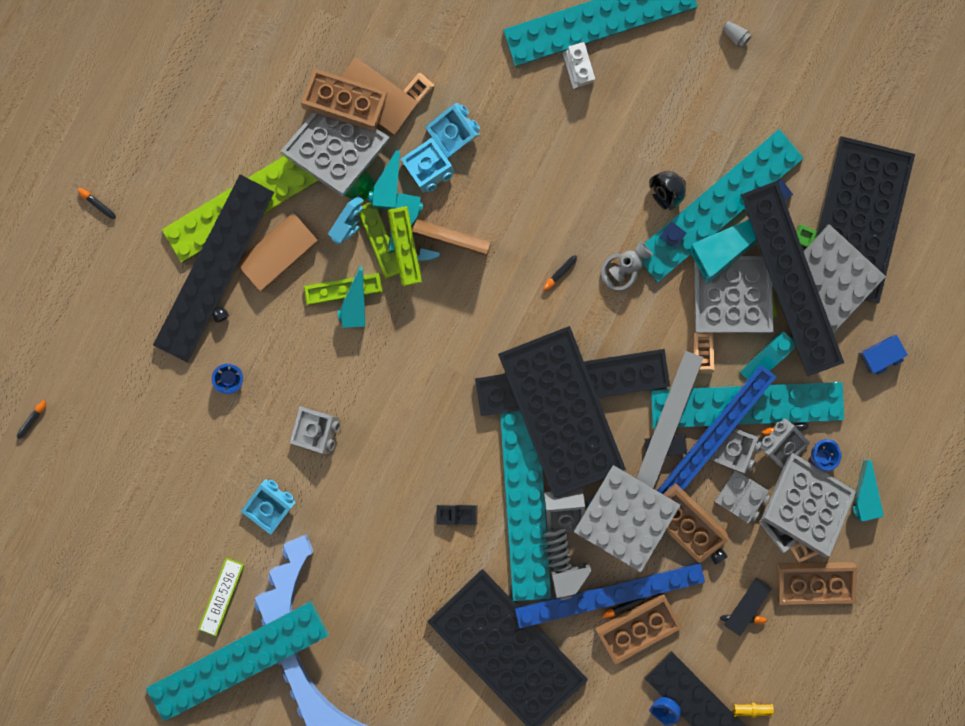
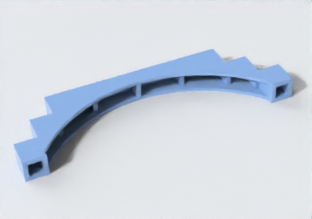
[254,534,367,726]

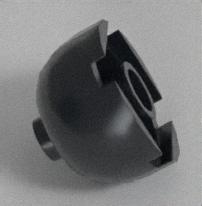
[649,171,686,210]

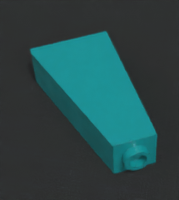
[690,219,757,284]

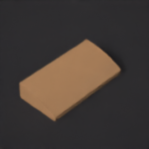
[341,57,419,135]
[301,69,387,132]
[238,212,319,292]
[412,219,491,256]
[663,483,728,563]
[777,562,857,605]
[595,593,682,665]

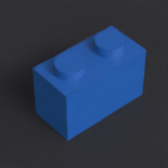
[859,335,908,375]

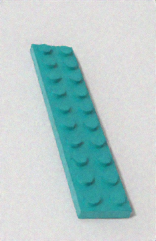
[503,0,698,67]
[642,129,804,282]
[651,382,844,428]
[500,410,551,601]
[146,601,329,722]

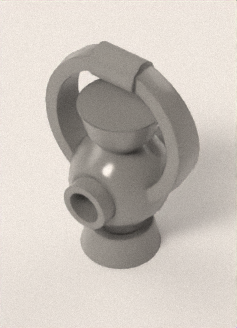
[601,241,653,291]

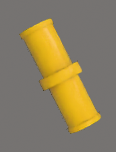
[733,703,774,718]

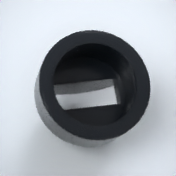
[213,307,230,323]
[711,549,728,565]

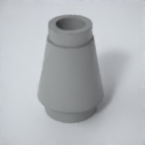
[722,21,752,48]

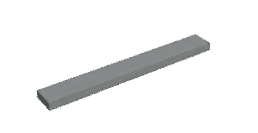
[636,351,704,488]

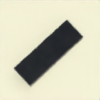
[724,578,772,636]

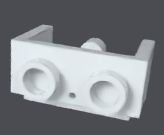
[562,42,595,89]

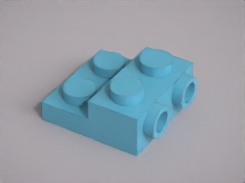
[425,103,480,158]
[401,138,455,193]
[328,196,364,244]
[241,479,296,535]

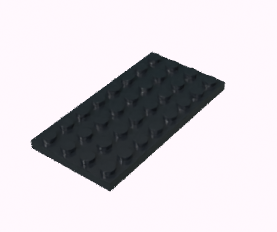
[815,136,915,304]
[498,326,626,498]
[427,568,588,726]

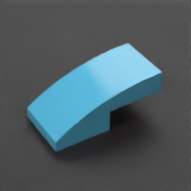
[417,248,440,262]

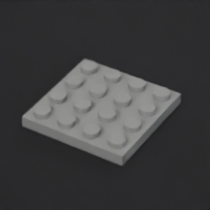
[281,112,389,197]
[804,224,886,333]
[694,256,773,333]
[762,453,856,558]
[574,465,680,572]

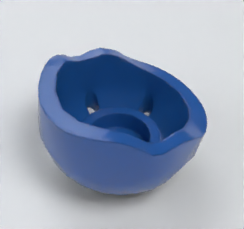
[212,364,243,394]
[811,439,842,471]
[649,697,681,726]

